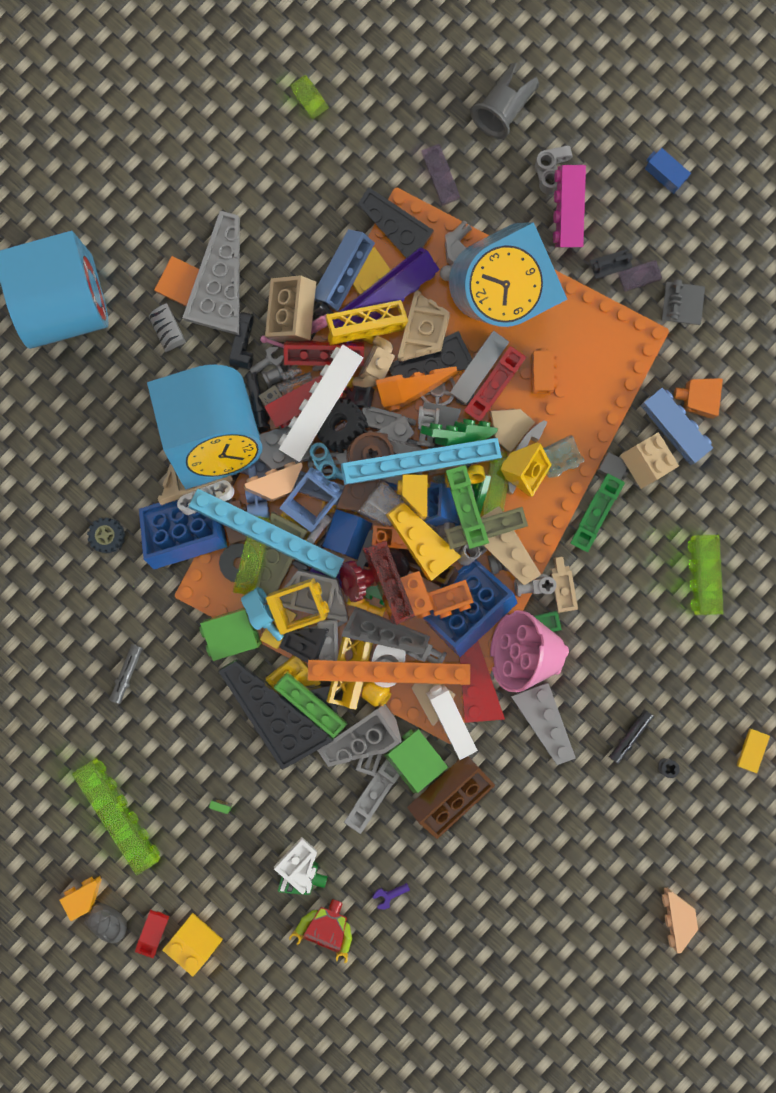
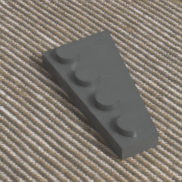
[342,607,430,654]

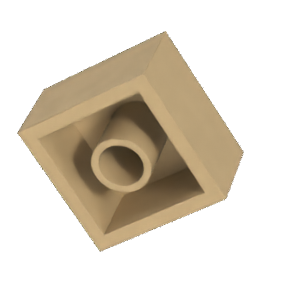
[620,432,679,489]

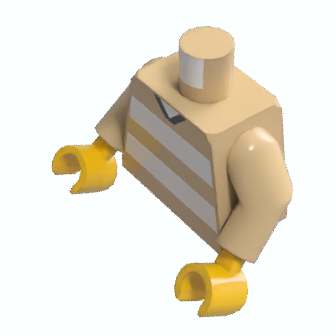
[346,336,395,388]

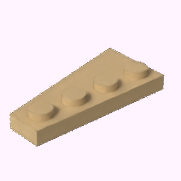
[481,506,541,585]

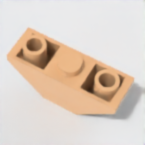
[244,461,302,502]
[662,887,698,954]

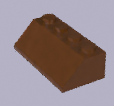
[407,756,495,839]

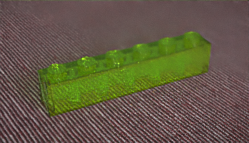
[72,758,161,876]

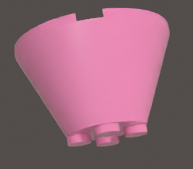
[490,610,569,692]

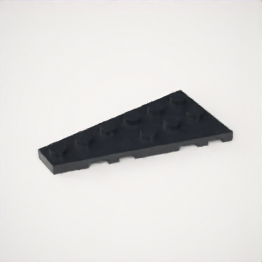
[218,659,334,770]

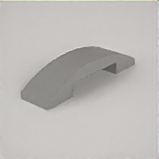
[449,331,509,405]
[506,420,547,495]
[344,759,400,834]

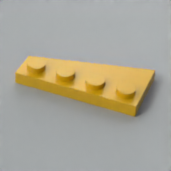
[386,503,462,581]

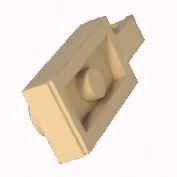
[551,557,578,613]

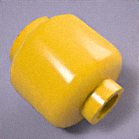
[361,682,391,707]

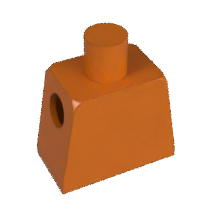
[674,378,723,419]

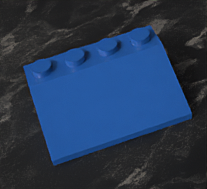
[139,493,227,569]
[423,559,518,657]

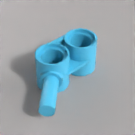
[310,443,344,481]
[241,587,283,641]

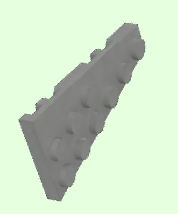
[182,211,240,335]

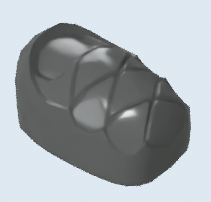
[84,903,127,944]

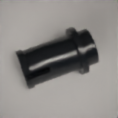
[313,302,334,317]

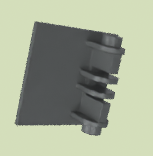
[662,280,705,325]

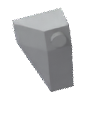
[317,704,402,767]

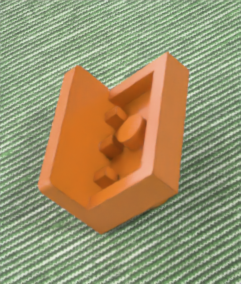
[428,580,474,618]

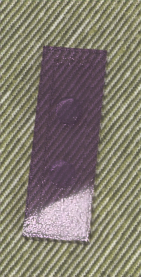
[421,144,460,206]

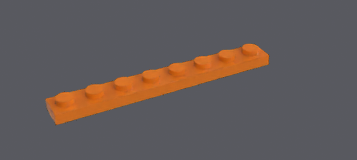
[308,660,470,685]

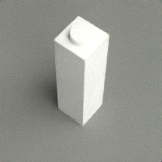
[426,684,478,760]

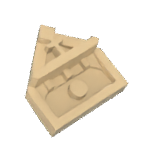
[490,409,535,452]

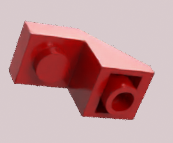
[135,909,169,959]

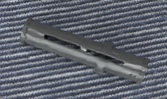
[109,644,143,704]

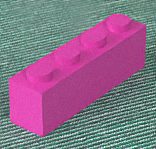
[553,165,586,247]

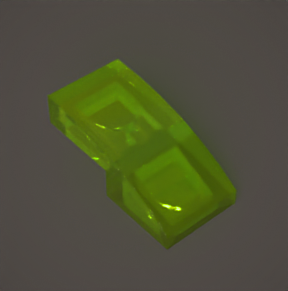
[289,74,329,119]

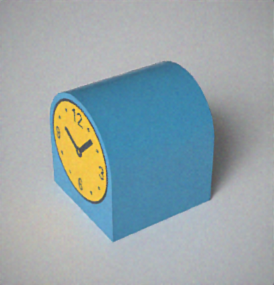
[449,222,567,327]
[147,365,263,490]

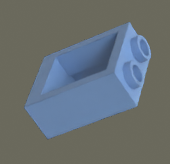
[280,467,342,533]

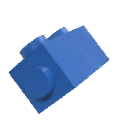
[645,148,691,194]

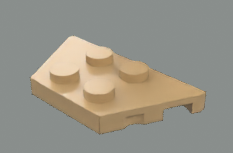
[398,290,450,361]
[158,464,233,505]

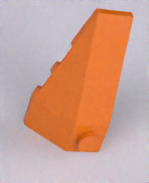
[376,366,458,412]

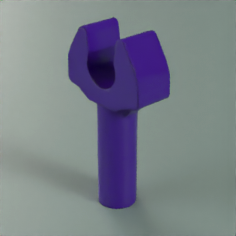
[373,883,410,909]

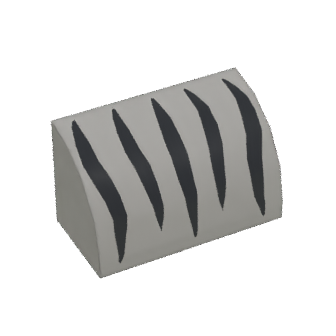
[149,303,186,352]

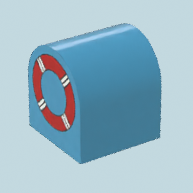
[0,231,109,349]

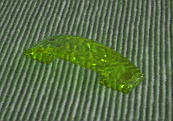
[233,515,270,595]

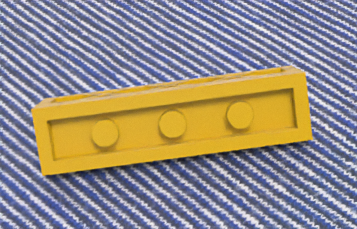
[325,300,408,345]
[327,637,373,710]

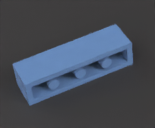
[314,229,375,311]
[640,388,713,466]

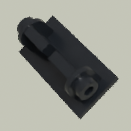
[590,249,633,279]

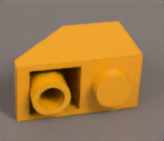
[59,876,102,921]

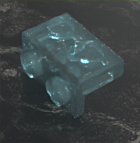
[543,435,585,478]

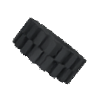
[317,399,368,453]

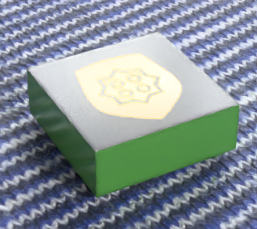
[209,798,233,814]

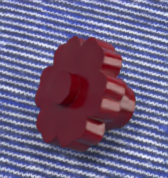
[340,561,374,602]

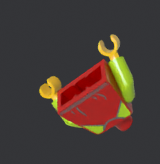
[289,899,352,963]

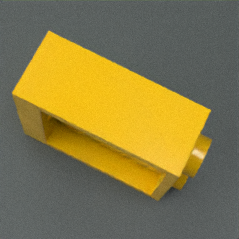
[266,578,329,635]

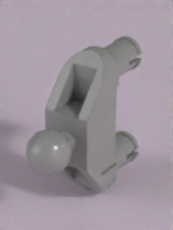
[440,220,472,281]

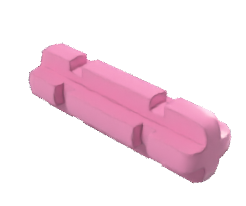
[311,314,328,334]

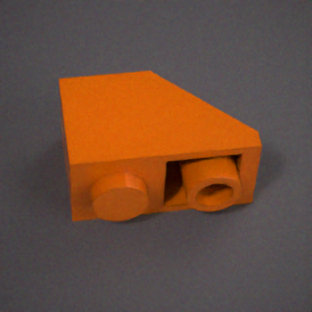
[372,526,408,550]

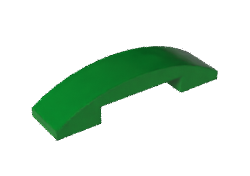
[570,473,625,552]

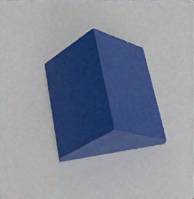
[322,509,373,560]

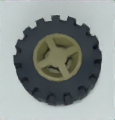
[87,518,126,554]

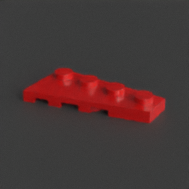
[459,641,505,723]

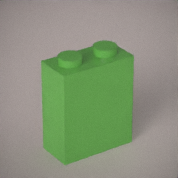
[200,608,262,661]
[384,729,448,793]

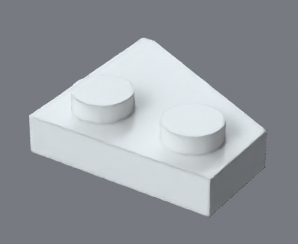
[274,837,317,894]

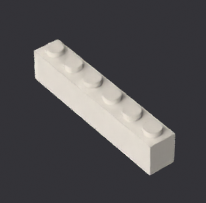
[278,345,363,462]

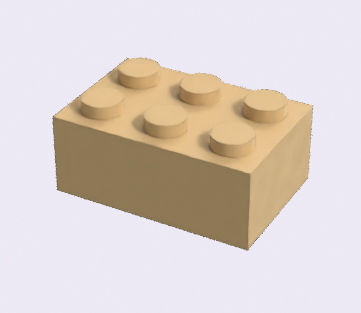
[265,276,316,342]

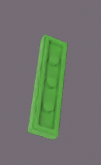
[274,672,347,739]

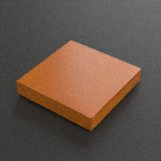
[154,256,199,307]

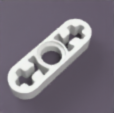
[177,480,234,515]

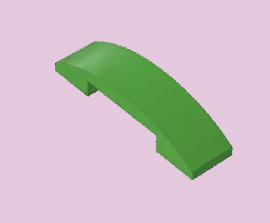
[446,465,489,549]

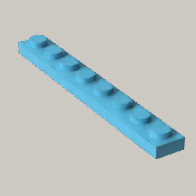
[341,438,502,485]
[188,489,344,578]

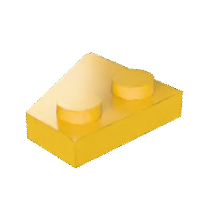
[353,247,391,295]
[266,656,321,694]

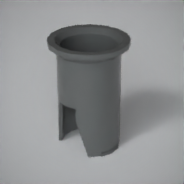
[471,63,539,140]

